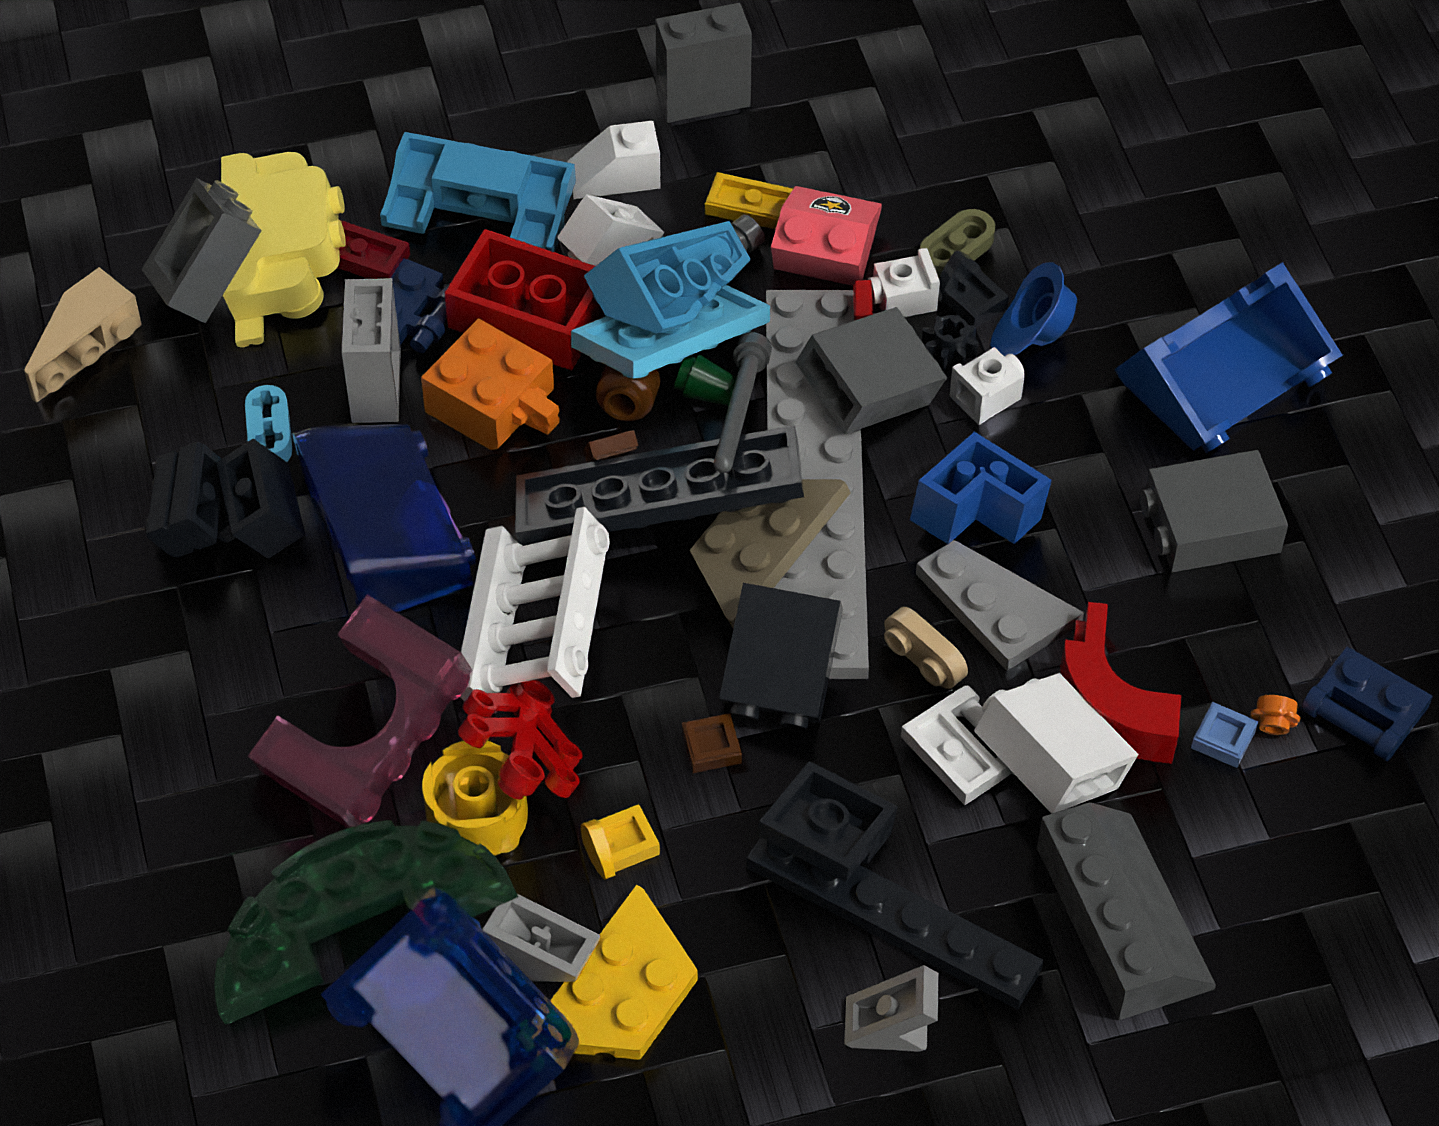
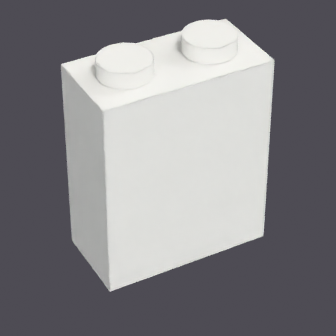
[974,673,1139,814]

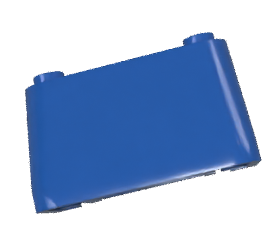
[1114,262,1343,453]

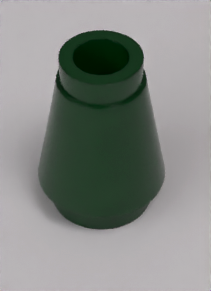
[673,354,736,405]

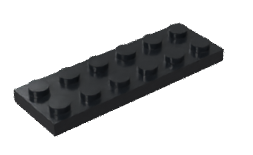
[515,425,804,546]

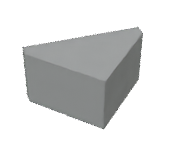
[482,889,600,982]

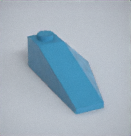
[584,221,751,334]

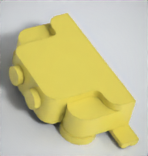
[221,152,346,347]

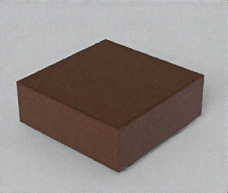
[583,430,639,463]
[682,713,742,773]

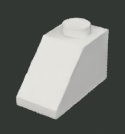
[567,121,660,199]
[557,194,664,266]

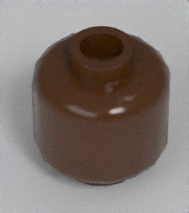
[595,364,660,421]

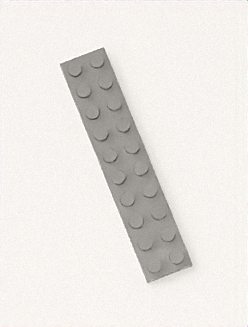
[766,290,869,679]

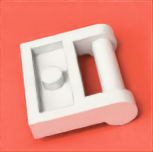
[901,686,1015,805]

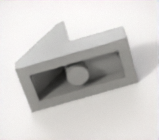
[845,965,939,1052]

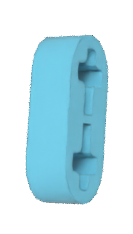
[245,385,292,462]

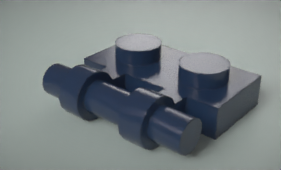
[391,258,448,353]

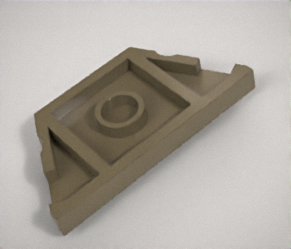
[690,479,851,629]

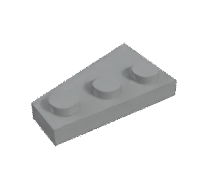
[916,540,1084,671]

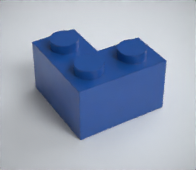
[910,432,1052,544]

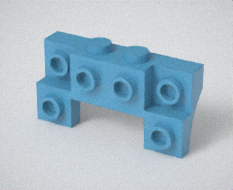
[380,132,576,252]

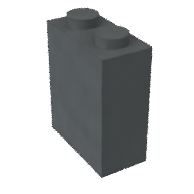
[655,3,752,123]
[795,307,947,434]
[1140,450,1288,572]

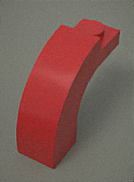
[1060,602,1181,764]

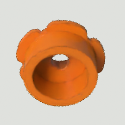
[1251,695,1300,735]

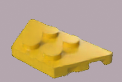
[524,885,698,1060]

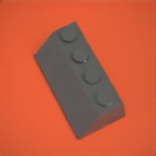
[1037,802,1216,1021]

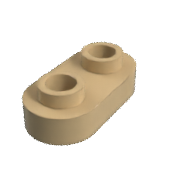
[884,607,968,689]

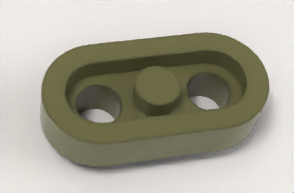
[920,209,995,278]

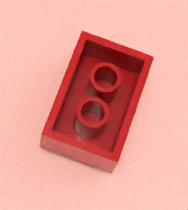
[445,229,605,370]

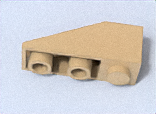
[24,267,142,403]

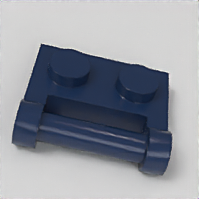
[1300,646,1432,761]

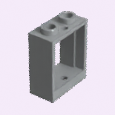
[342,278,401,423]

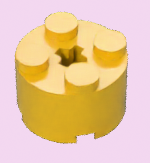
[422,741,528,859]

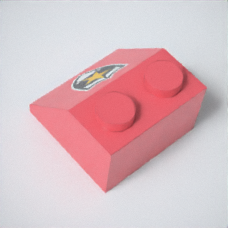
[771,186,882,286]

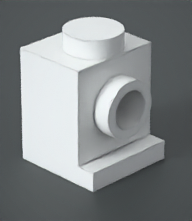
[868,248,940,317]
[949,347,1024,425]

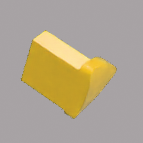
[581,804,660,879]

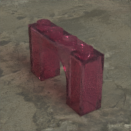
[248,595,473,833]

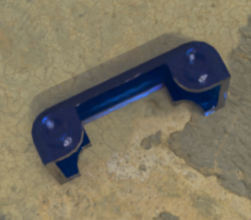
[292,424,477,624]
[321,887,579,1126]

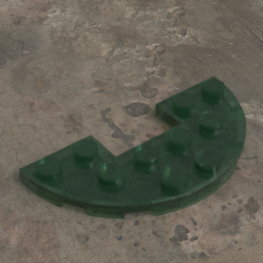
[215,820,518,1025]

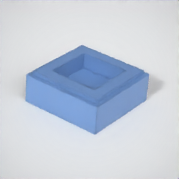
[1191,702,1259,768]

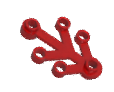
[458,680,583,799]

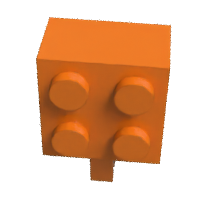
[421,318,560,450]

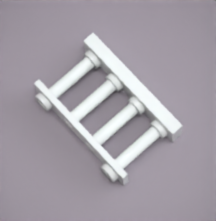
[453,507,610,714]

